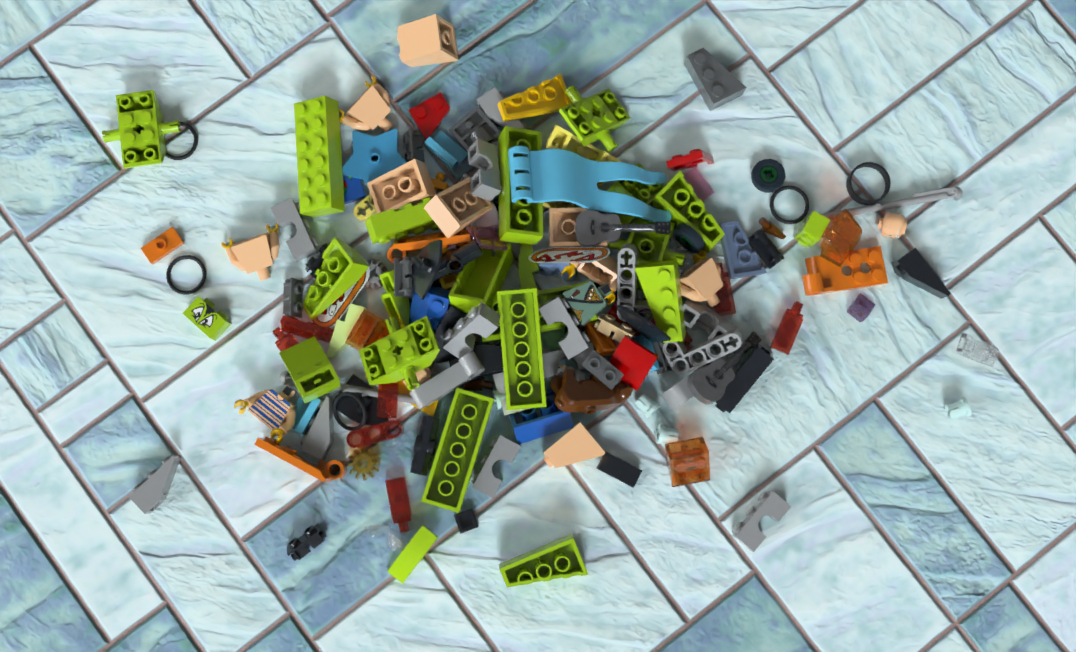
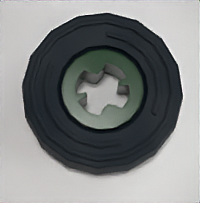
[751,159,786,193]
[673,223,705,254]

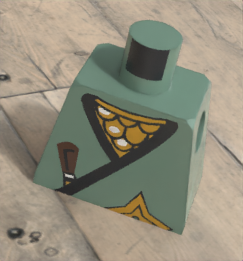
[562,281,612,327]

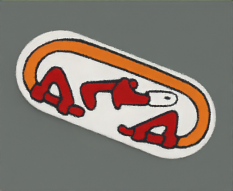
[529,247,610,263]
[309,260,370,330]

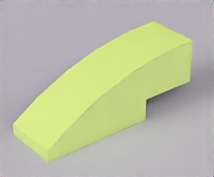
[326,303,367,360]

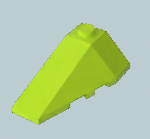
[303,238,369,320]

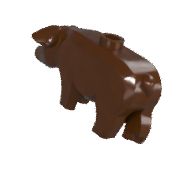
[550,369,633,414]

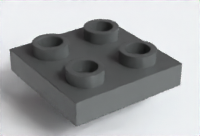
[449,106,501,152]

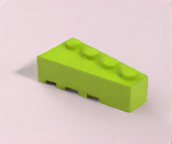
[652,170,725,254]
[365,197,440,244]
[635,259,686,343]
[499,534,588,587]

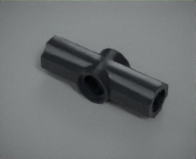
[434,240,484,282]
[410,415,440,476]

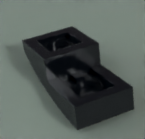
[596,451,642,488]

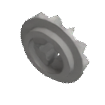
[364,259,388,289]

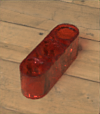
[346,420,404,448]

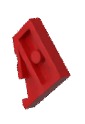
[408,92,450,140]
[666,149,714,171]

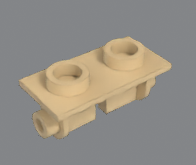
[594,314,636,343]

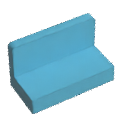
[425,131,468,171]
[292,396,321,435]

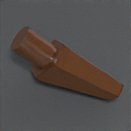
[759,217,786,239]
[463,377,493,391]

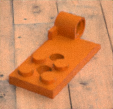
[387,228,473,264]
[802,246,888,296]
[254,436,347,482]

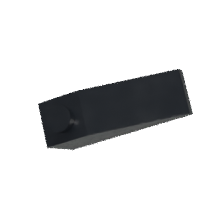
[892,248,951,299]

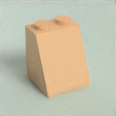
[397,14,458,67]
[543,422,605,468]

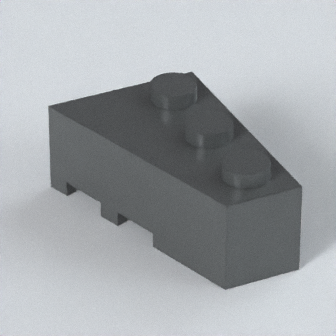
[684,48,747,111]

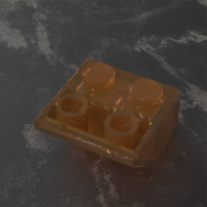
[820,209,863,267]
[345,309,390,352]
[665,437,710,487]

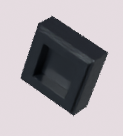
[454,508,479,534]

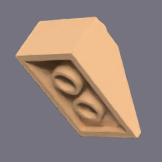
[367,159,436,213]
[424,176,494,238]
[549,208,607,248]

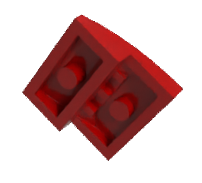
[609,335,658,391]

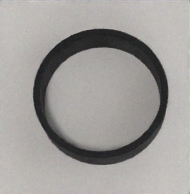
[846,162,891,205]

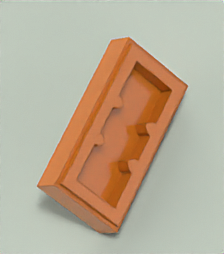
[141,227,184,264]
[584,322,617,356]

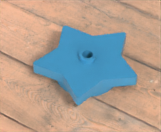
[342,129,407,186]

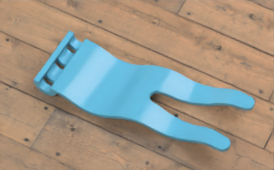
[508,146,671,223]

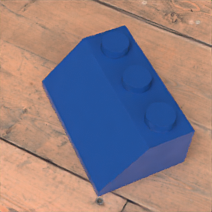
[409,285,451,333]
[509,389,574,445]

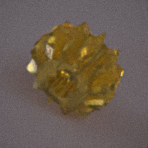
[347,447,381,480]

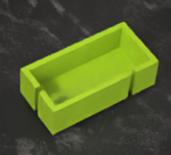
[449,238,514,313]

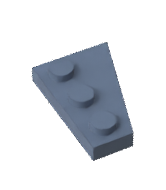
[718,220,767,280]

